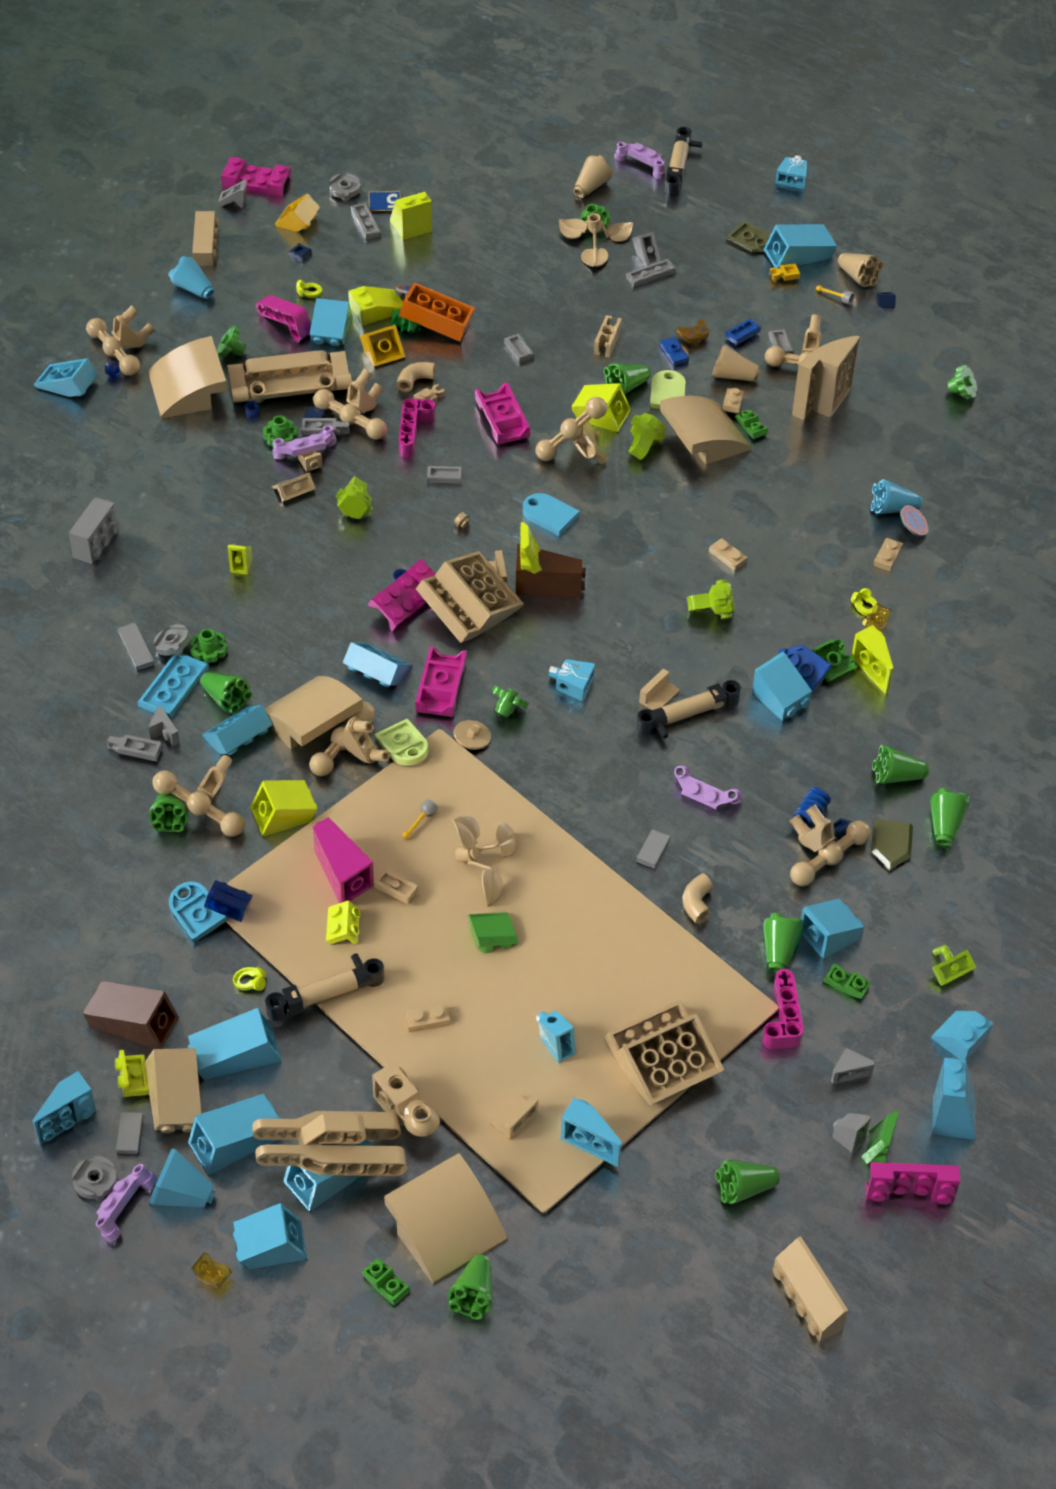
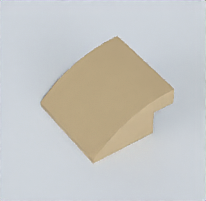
[148,336,227,419]
[792,336,860,420]
[660,396,752,465]
[416,551,524,643]
[264,676,363,749]
[604,1000,724,1105]
[384,1153,508,1284]

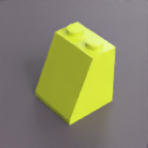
[390,192,432,240]
[571,383,631,432]
[250,780,318,836]

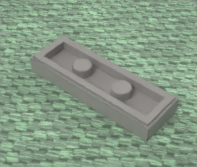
[351,203,381,240]
[626,259,676,287]
[118,623,154,671]

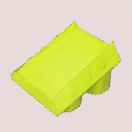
[520,522,542,574]

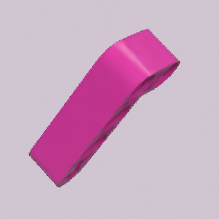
[256,295,311,342]
[399,398,435,458]
[762,969,804,1049]

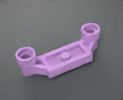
[615,142,666,179]
[272,425,337,459]
[674,765,743,810]
[96,1164,157,1242]

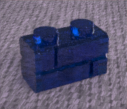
[204,880,253,922]

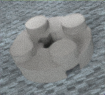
[329,173,361,201]
[154,624,192,656]
[72,1156,117,1201]

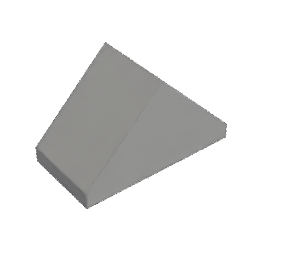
[831,1048,875,1084]

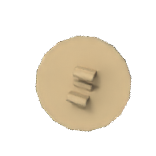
[454,720,491,750]

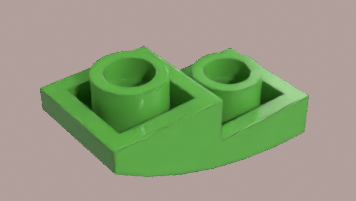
[735,410,768,439]
[823,963,872,999]
[362,1258,411,1306]

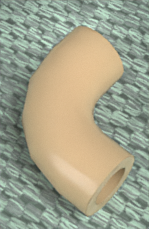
[396,362,436,392]
[682,873,713,924]

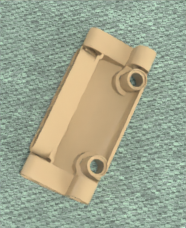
[227,350,352,403]

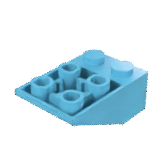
[33,1071,96,1144]

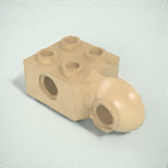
[372,1062,440,1137]

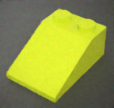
[348,286,403,326]
[851,625,894,694]

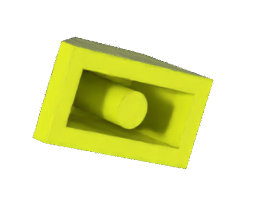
[228,544,252,574]

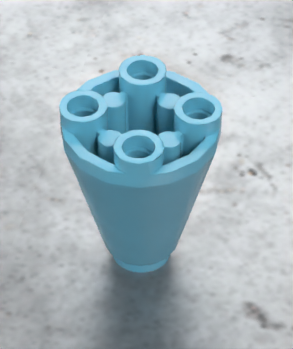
[168,255,215,299]
[871,479,922,514]

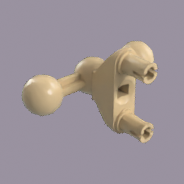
[86,305,156,376]
[765,314,821,367]
[313,369,388,440]
[535,397,608,464]
[309,701,390,777]
[152,755,245,837]
[789,804,871,887]

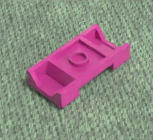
[221,157,291,196]
[475,382,530,445]
[368,558,436,631]
[415,646,467,717]
[865,1162,960,1204]

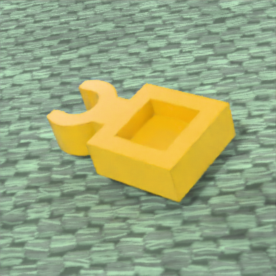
[769,263,800,281]

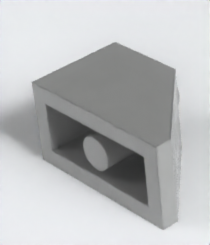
[632,232,661,267]
[832,1113,871,1153]

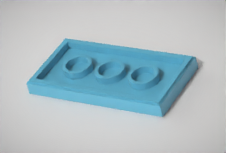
[137,654,209,719]

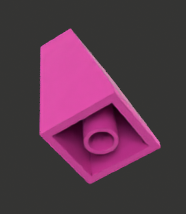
[313,817,374,903]

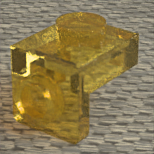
[862,603,892,631]
[191,1252,232,1289]

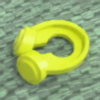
[296,280,322,298]
[851,588,878,616]
[233,966,267,991]

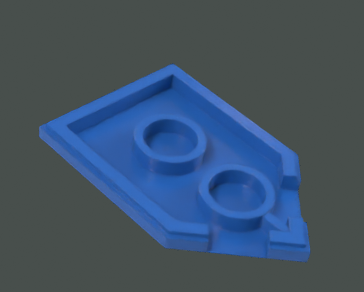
[778,645,832,695]

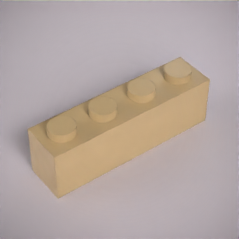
[192,211,219,266]

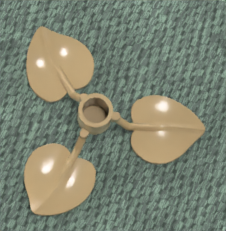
[559,213,633,267]
[452,816,516,906]

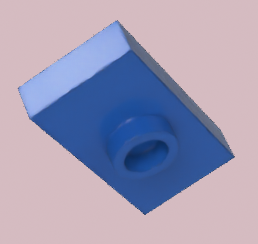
[725,319,761,345]
[659,337,689,366]

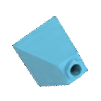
[149,1149,216,1207]

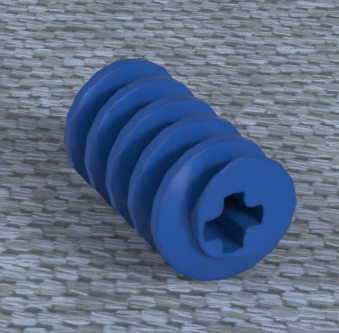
[793,787,831,828]

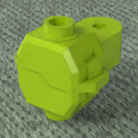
[628,413,666,460]
[336,476,373,519]
[687,580,735,620]

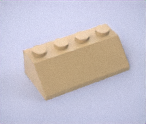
[773,1236,848,1342]

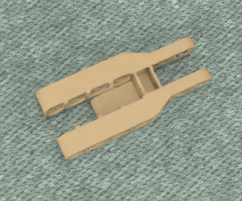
[252,1111,407,1176]

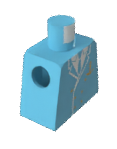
[775,155,807,189]
[548,659,595,701]
[536,1011,576,1063]

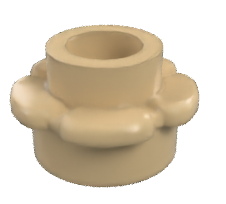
[454,512,470,528]

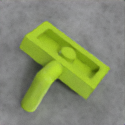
[931,945,977,986]

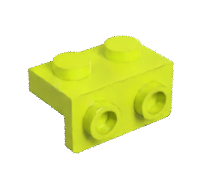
[326,900,361,945]
[115,1050,149,1097]

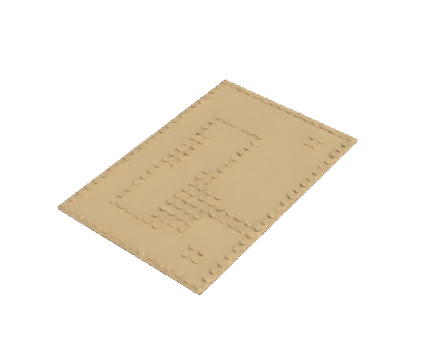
[211,729,778,1213]

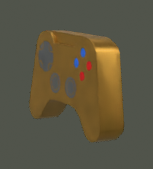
[677,319,709,344]

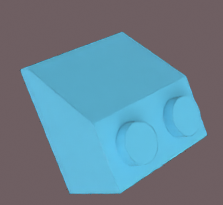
[931,1010,993,1061]

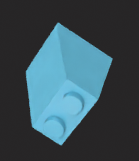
[310,298,353,346]
[752,652,812,721]
[801,899,864,960]
[233,1203,308,1270]

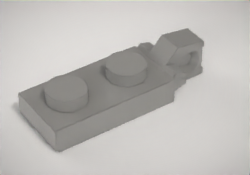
[301,418,350,435]
[107,734,162,761]

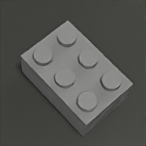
[69,497,119,564]

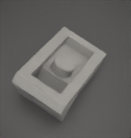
[218,180,247,208]
[149,706,180,746]

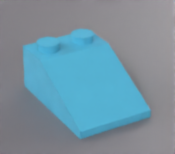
[34,358,98,397]
[560,1098,622,1167]

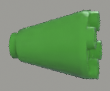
[603,362,651,395]
[200,672,252,714]
[872,745,929,784]
[930,788,970,846]
[149,794,189,832]
[763,913,804,973]
[715,1159,780,1204]
[448,1254,492,1320]

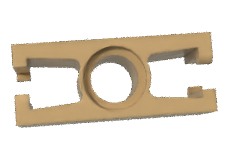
[594,315,622,358]

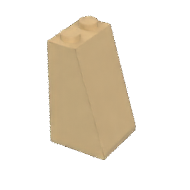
[145,1048,201,1133]

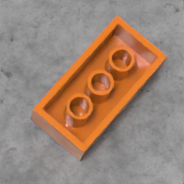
[399,282,475,341]

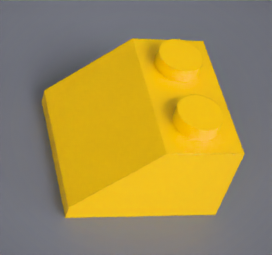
[275,193,320,232]
[360,325,406,367]

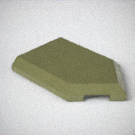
[726,221,771,252]
[871,819,913,872]

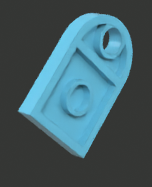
[523,493,579,536]
[169,882,228,943]

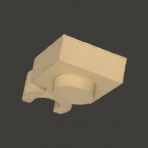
[414,384,445,403]

